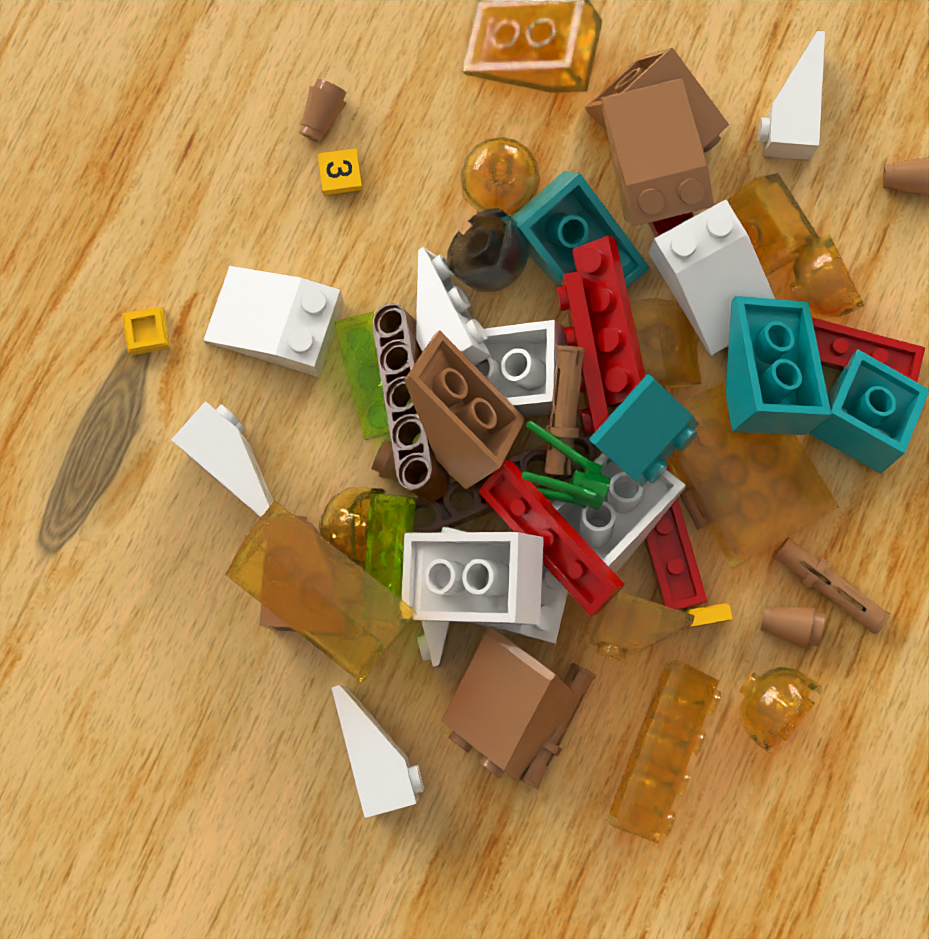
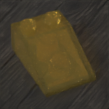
[462,0,603,93]

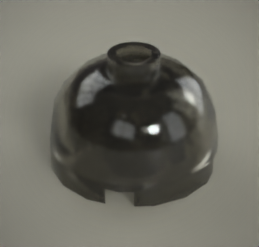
[447,208,529,292]

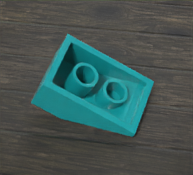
[504,171,650,288]
[726,296,832,435]

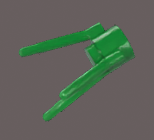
[522,421,610,510]

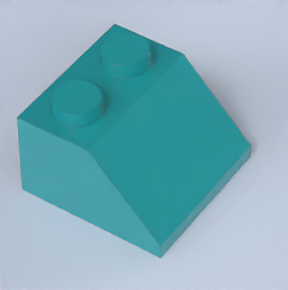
[809,349,929,474]
[589,374,699,487]

